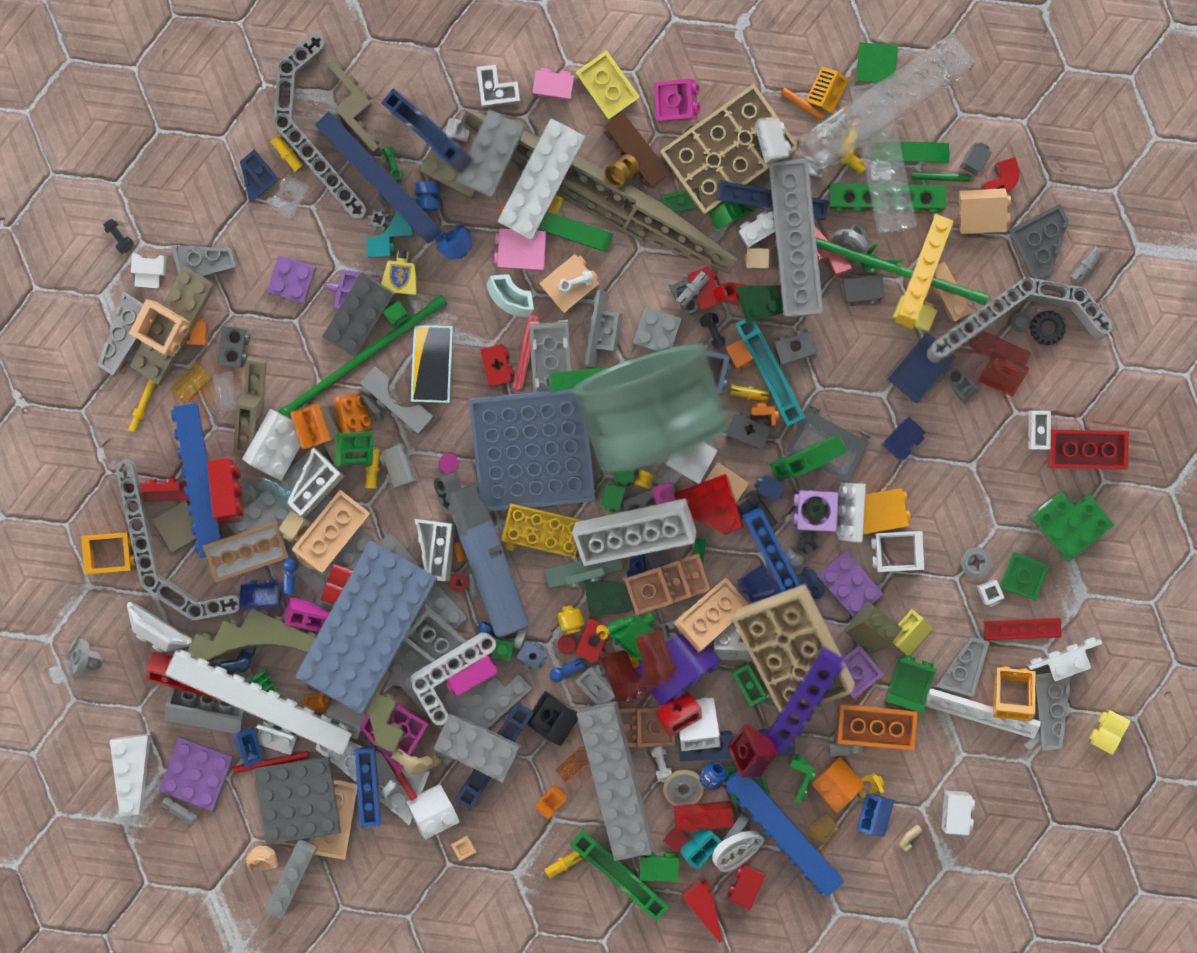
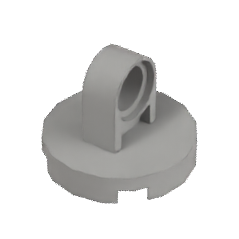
[831,224,869,262]
[66,639,103,677]

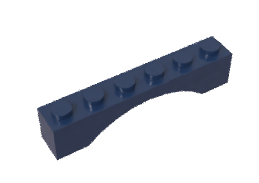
[382,88,474,174]
[455,702,534,811]

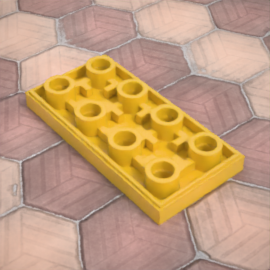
[501,503,583,558]

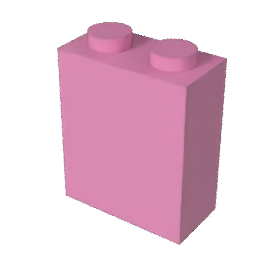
[494,228,546,271]

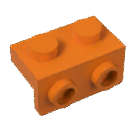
[750,403,779,426]
[291,404,330,449]

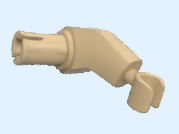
[391,748,444,775]

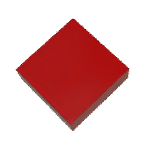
[663,827,690,853]

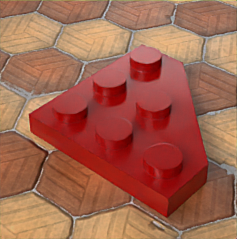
[674,474,744,535]

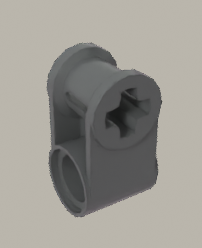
[669,276,698,315]
[944,368,980,404]

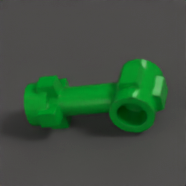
[382,146,404,183]

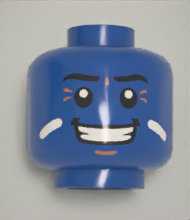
[699,762,727,790]

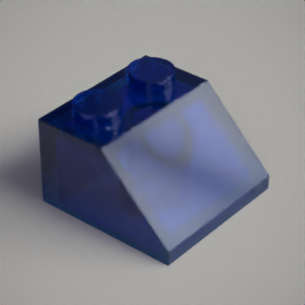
[737,565,782,604]
[239,579,282,609]

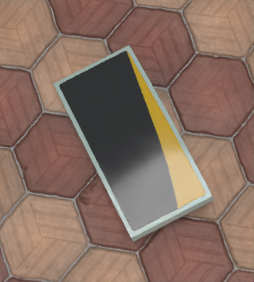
[411,325,453,403]

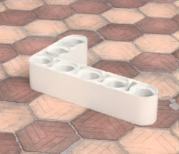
[409,632,496,725]

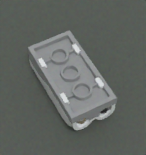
[529,320,571,392]

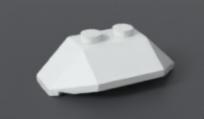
[127,601,193,652]

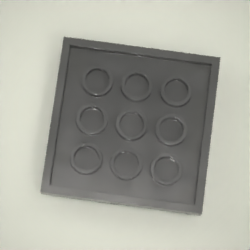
[254,757,341,844]

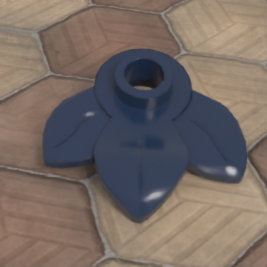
[796,567,825,599]

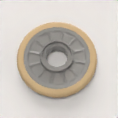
[663,770,705,806]

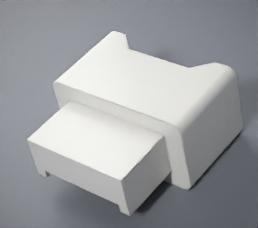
[131,253,167,289]

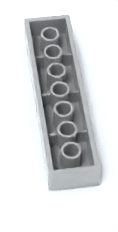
[577,701,655,861]

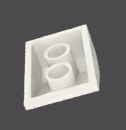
[755,118,791,164]

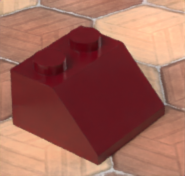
[727,724,778,778]

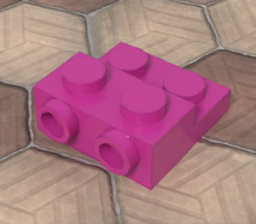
[654,79,701,122]

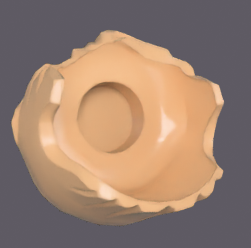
[246,845,278,872]

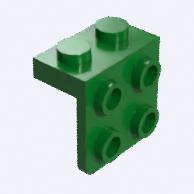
[788,754,816,803]

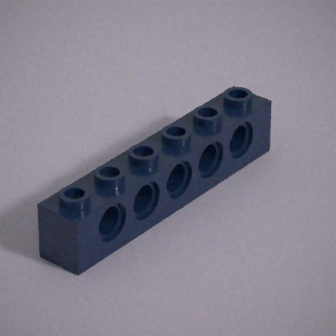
[678,729,795,761]

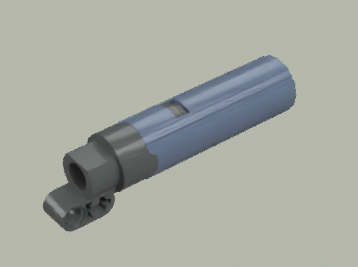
[433,473,530,637]

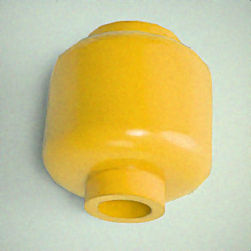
[557,605,584,634]

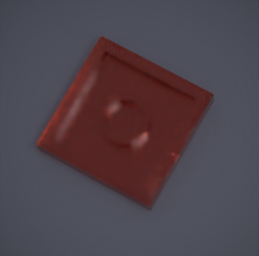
[978,352,1029,397]

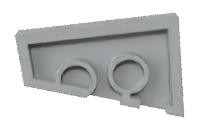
[171,245,237,276]
[936,636,990,697]

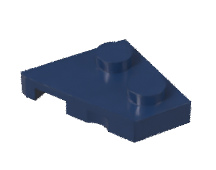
[240,149,280,203]

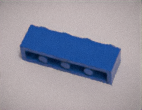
[354,746,382,827]

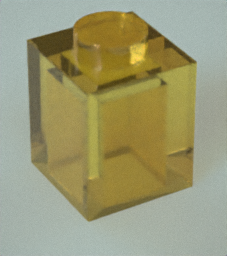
[808,812,839,843]

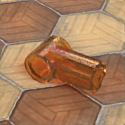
[555,747,589,782]

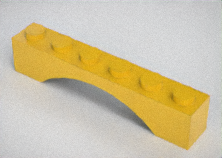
[895,214,953,329]

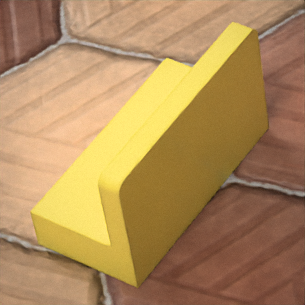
[892,609,933,656]

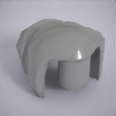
[784,546,804,570]

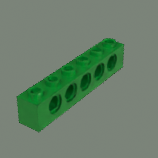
[829,183,946,213]

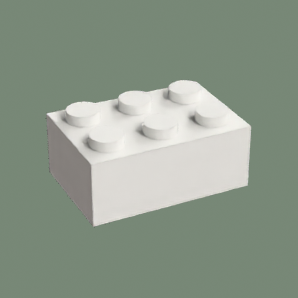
[242,409,301,481]

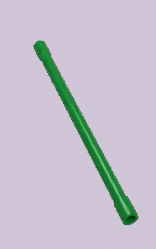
[816,237,989,305]
[277,295,448,418]

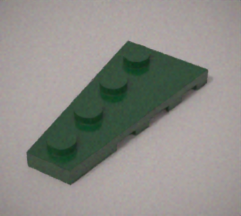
[735,285,783,324]
[584,579,634,617]

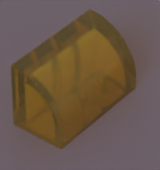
[170,361,213,404]

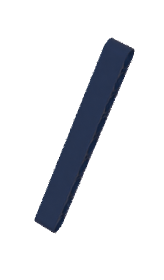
[315,111,443,244]

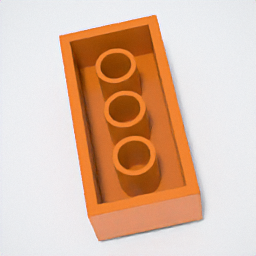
[836,703,918,750]

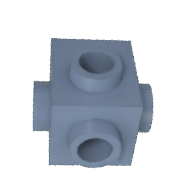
[517,640,547,670]

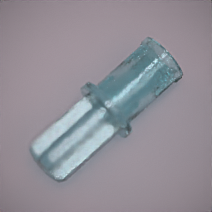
[257,478,292,501]

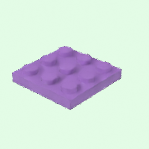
[159,737,233,811]

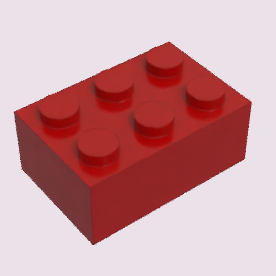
[207,458,245,524]

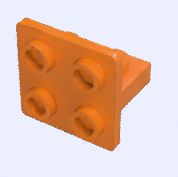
[333,392,372,433]

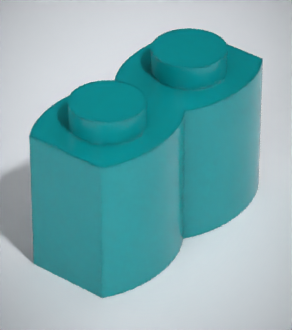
[680,829,722,869]

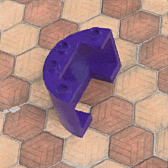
[634,633,722,706]

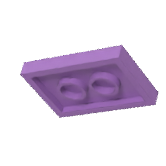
[817,550,883,618]

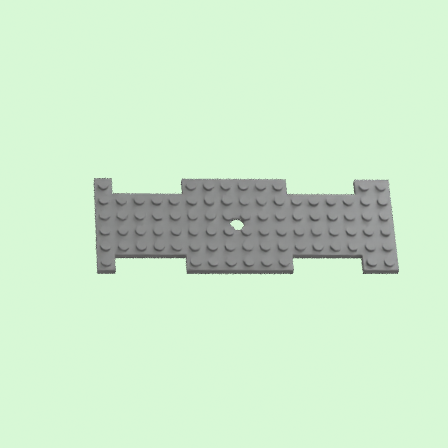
[228,448,532,765]

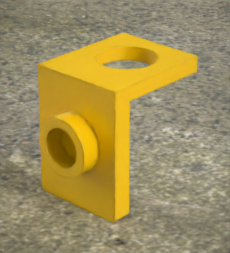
[858,772,885,799]

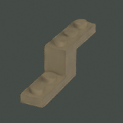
[327,59,380,154]
[233,356,267,456]

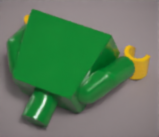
[596,612,657,669]

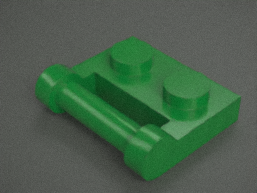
[334,431,374,468]

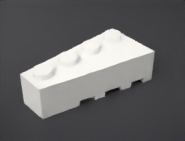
[110,733,151,817]

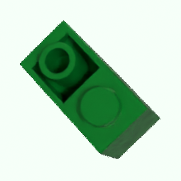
[709,202,755,230]

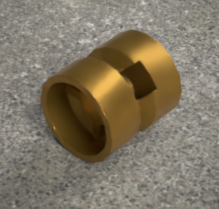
[604,154,640,188]

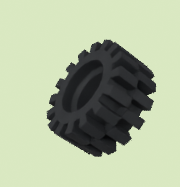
[1030,310,1066,345]

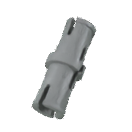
[1070,246,1104,284]
[676,271,710,308]

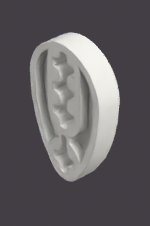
[712,830,764,872]

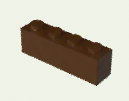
[604,112,670,188]

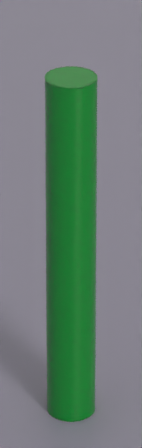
[911,172,970,182]

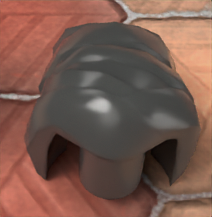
[797,531,819,554]

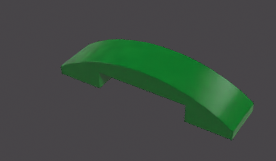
[872,142,949,163]

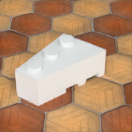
[287,448,345,518]
[415,519,456,581]

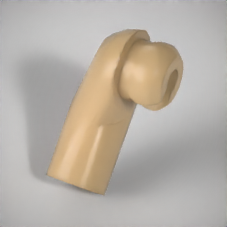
[899,825,922,852]

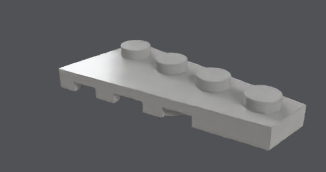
[1035,672,1072,751]

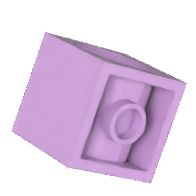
[792,490,838,531]

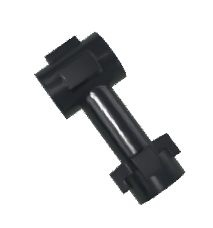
[103,219,134,254]
[700,312,726,349]

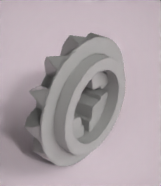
[961,547,992,578]

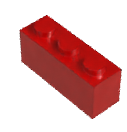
[674,801,734,832]

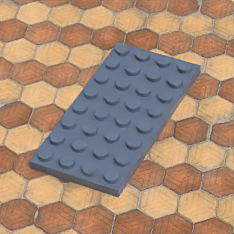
[295,541,438,714]

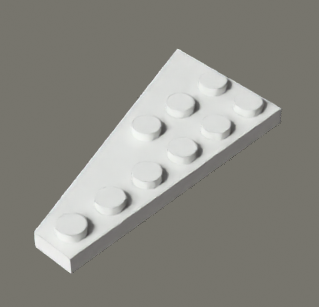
[315,740,430,825]

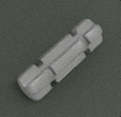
[161,797,197,825]

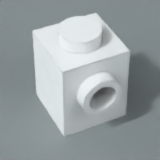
[976,579,1004,607]

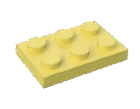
[575,50,640,120]

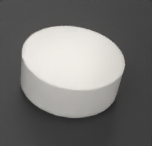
[513,630,526,650]

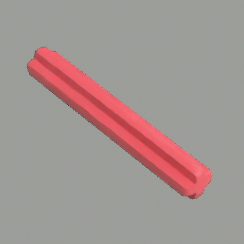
[512,315,539,390]

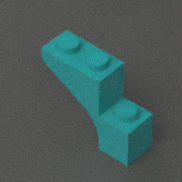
[366,211,416,258]

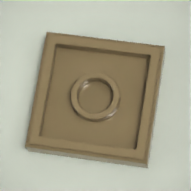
[153,501,197,553]

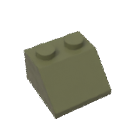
[844,601,903,654]

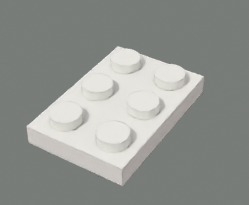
[836,483,865,542]

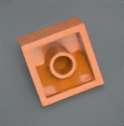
[811,756,865,813]

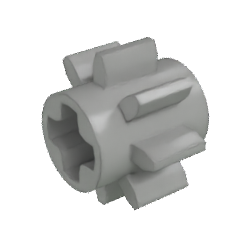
[367,208,390,232]

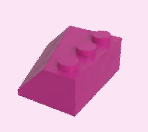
[359,694,430,774]

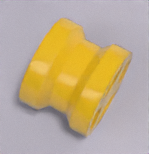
[634,469,657,489]

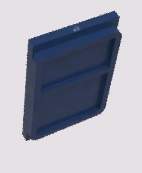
[887,332,956,404]

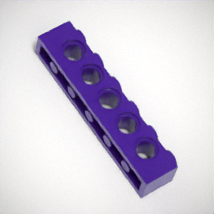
[765,647,844,755]

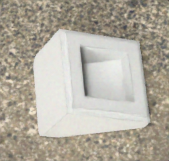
[445,118,470,142]

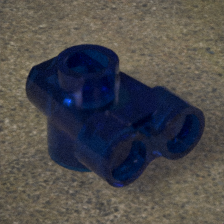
[627,554,649,578]

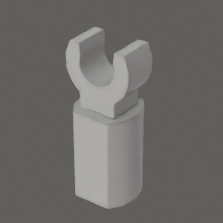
[829,743,863,756]

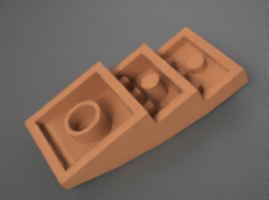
[624,553,712,615]
[619,707,676,747]

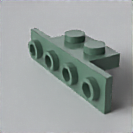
[544,559,623,588]

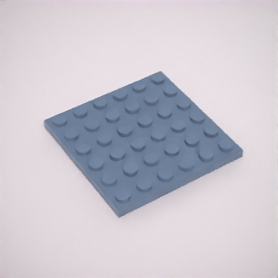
[469,389,596,512]

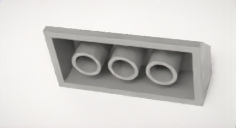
[165,687,246,734]

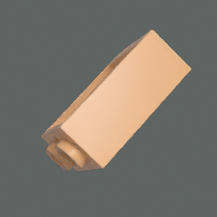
[129,299,191,357]

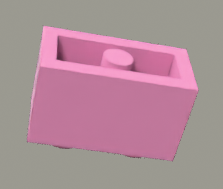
[533,68,574,101]

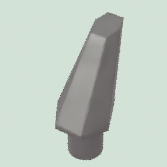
[360,394,383,421]

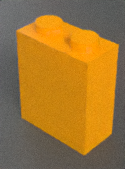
[863,488,911,534]

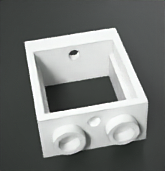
[871,531,924,572]

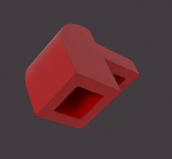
[981,157,1020,193]

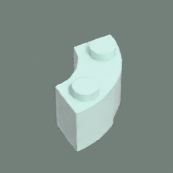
[486,275,534,317]

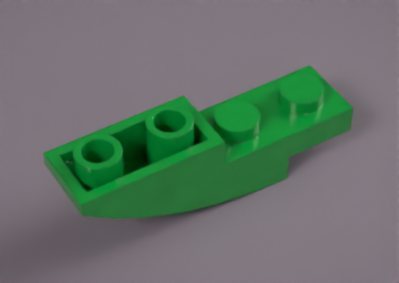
[770,434,848,481]

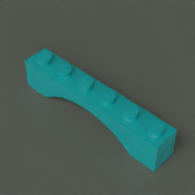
[735,319,807,427]

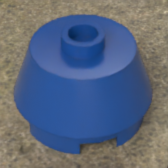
[435,224,473,260]

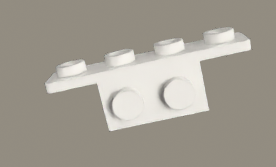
[1027,637,1102,682]

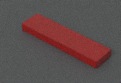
[983,618,1062,641]

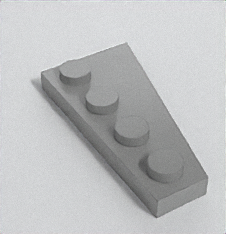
[98,291,144,376]

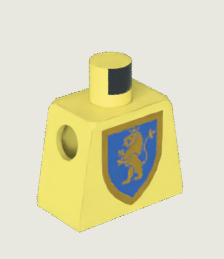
[381,250,418,296]

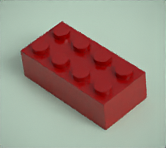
[1047,429,1129,470]

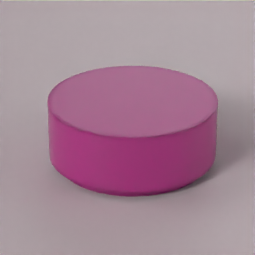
[439,454,459,473]

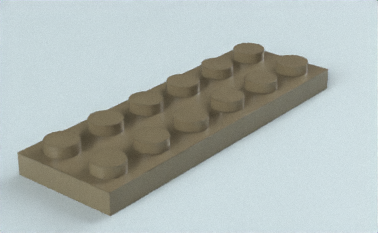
[129,266,216,385]

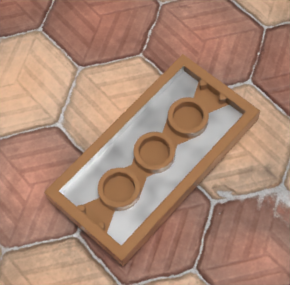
[203,521,289,582]

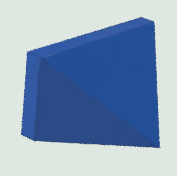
[234,727,264,767]

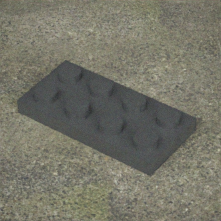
[322,272,395,357]

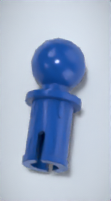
[282,557,298,594]
[549,657,585,682]

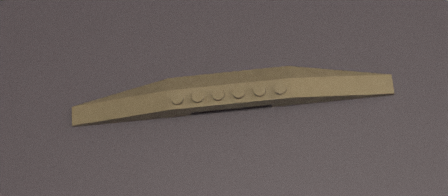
[460,108,737,274]

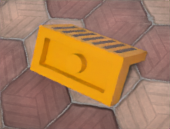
[806,67,849,113]

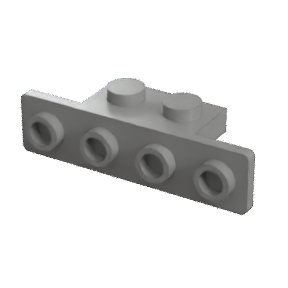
[584,290,623,368]

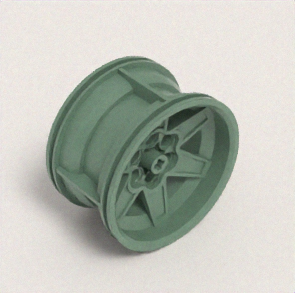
[573,344,729,471]

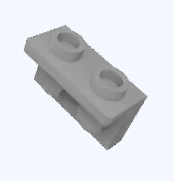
[575,662,622,705]

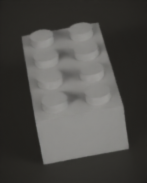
[456,110,525,198]
[433,713,521,782]

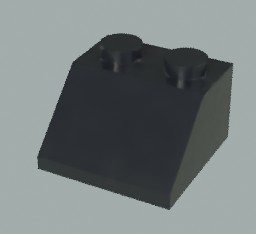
[527,691,578,747]

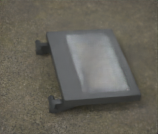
[786,404,871,483]

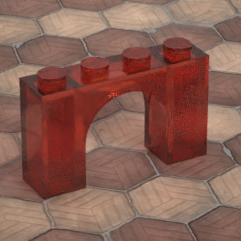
[601,629,677,703]

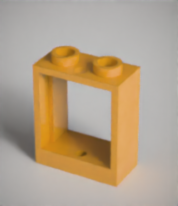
[81,532,136,574]
[993,666,1036,721]

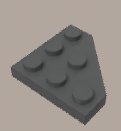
[1008,204,1069,279]

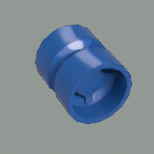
[415,181,441,211]

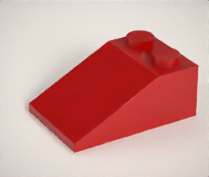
[682,878,722,943]

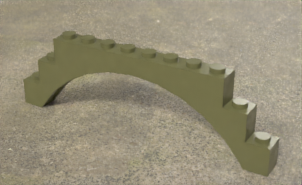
[187,607,406,754]

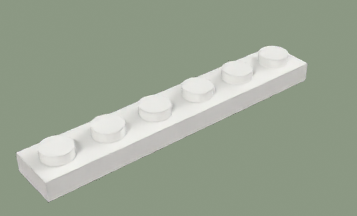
[924,688,1041,739]

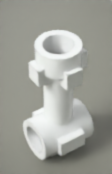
[558,271,594,294]
[651,746,672,783]

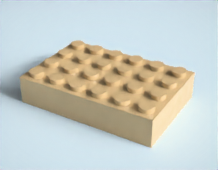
[659,84,799,216]
[732,585,855,712]

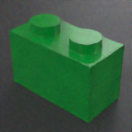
[731,662,767,707]
[640,852,679,882]

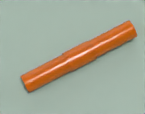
[780,87,826,121]

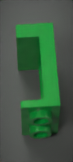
[884,654,937,713]

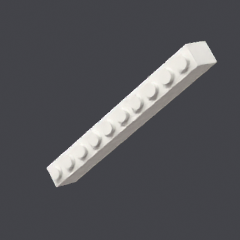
[165,650,352,754]

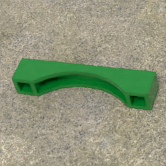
[570,828,669,922]

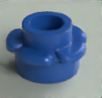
[476,621,494,635]

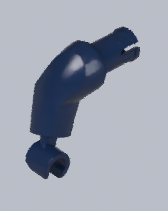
[220,647,256,673]

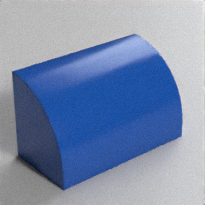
[857,793,895,837]

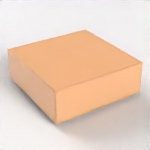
[451,835,477,861]

